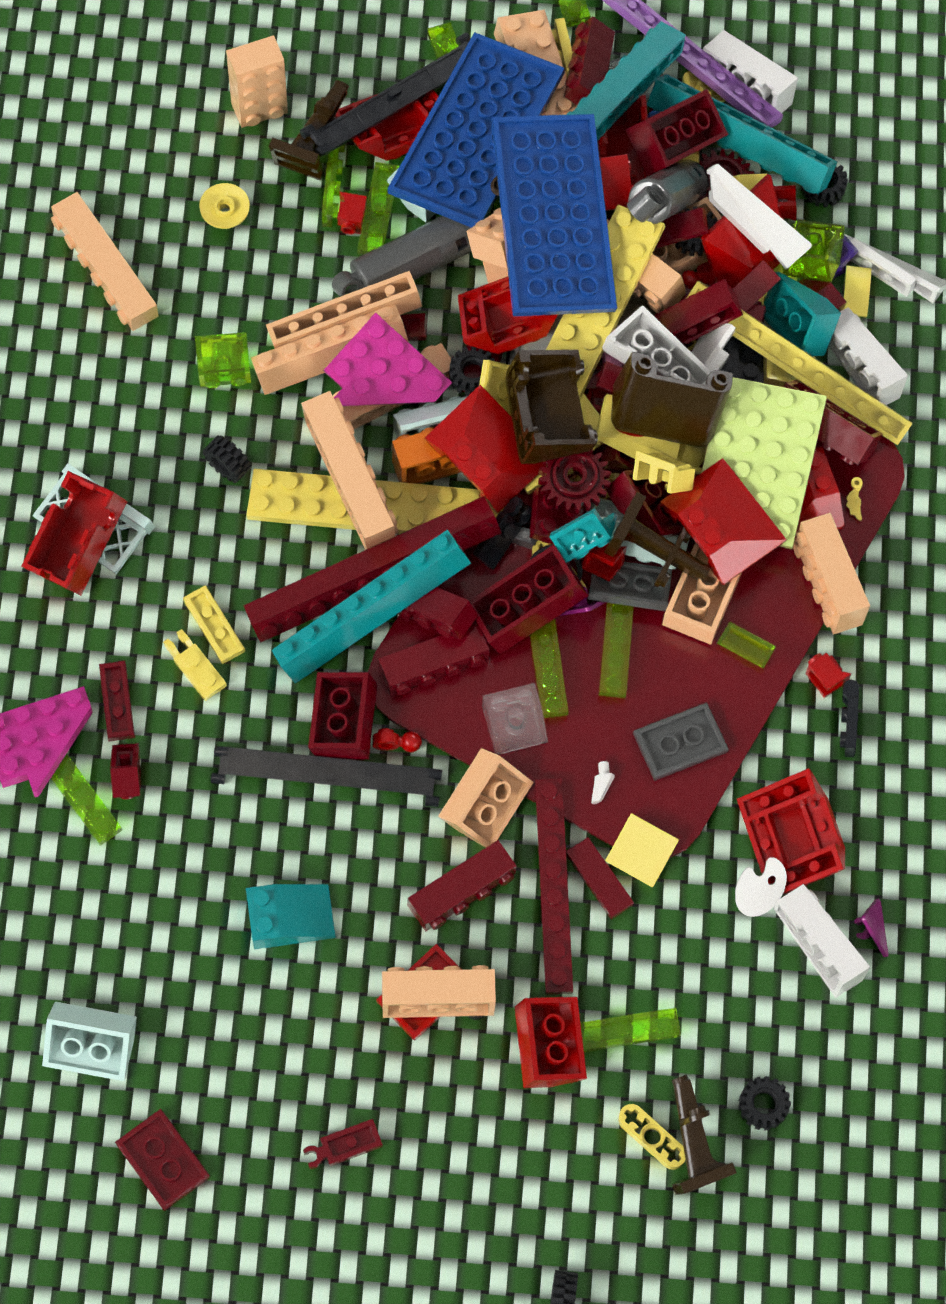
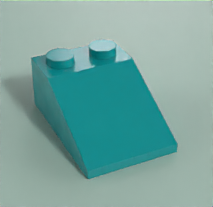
[764,272,841,356]
[246,884,336,950]

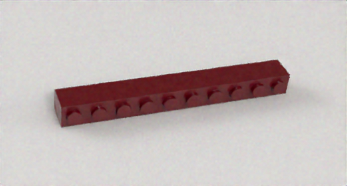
[243,496,501,643]

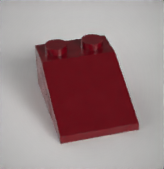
[606,469,683,538]

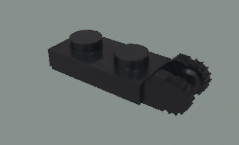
[473,496,532,570]
[840,679,859,758]

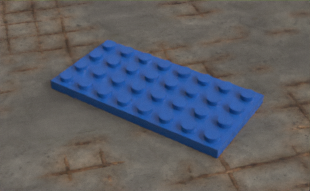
[388,32,565,228]
[491,114,617,317]

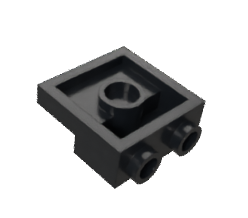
[721,336,763,383]

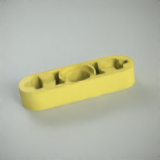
[618,1104,685,1170]

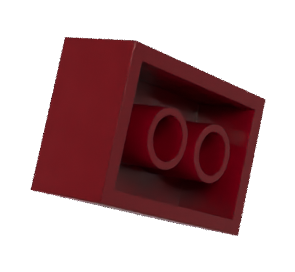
[308,672,377,759]

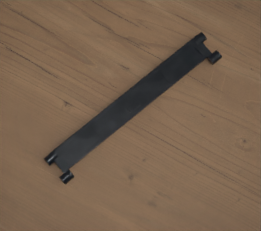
[300,32,471,157]
[211,746,442,807]

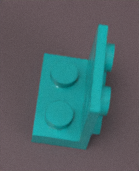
[549,508,618,562]

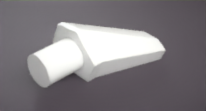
[591,761,615,804]

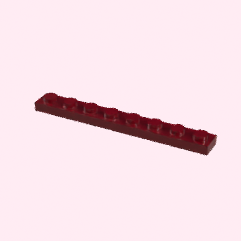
[535,778,573,995]

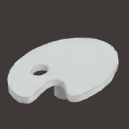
[735,857,787,917]

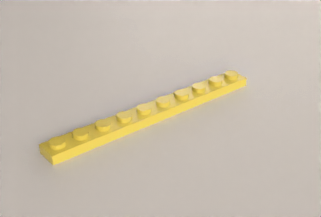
[686,281,912,445]

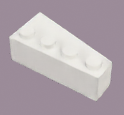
[703,30,798,113]
[602,305,711,385]
[829,307,908,405]
[773,884,870,998]

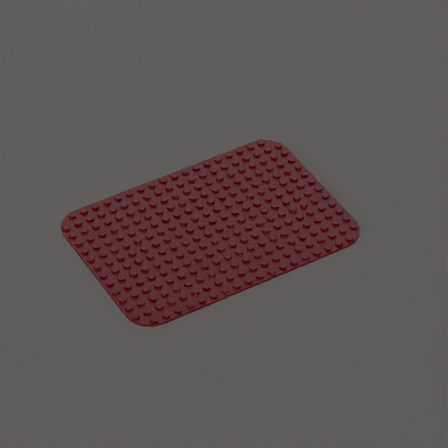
[368,313,905,858]

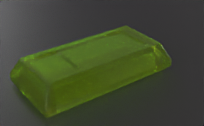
[717,622,776,669]

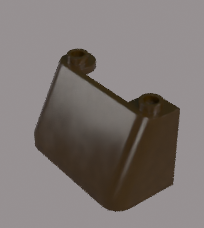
[506,350,598,464]
[611,352,733,447]

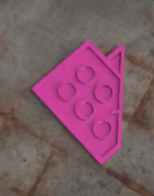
[323,313,452,407]
[0,686,93,798]

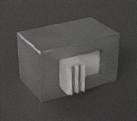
[512,527,538,549]

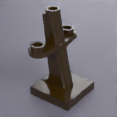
[269,80,349,181]
[604,492,711,588]
[671,1074,737,1195]

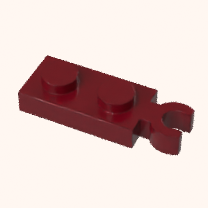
[303,1119,383,1169]

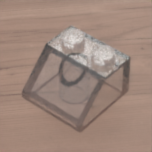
[482,683,548,755]

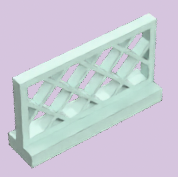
[32,464,155,574]

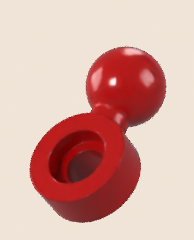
[681,262,715,289]
[372,728,422,753]

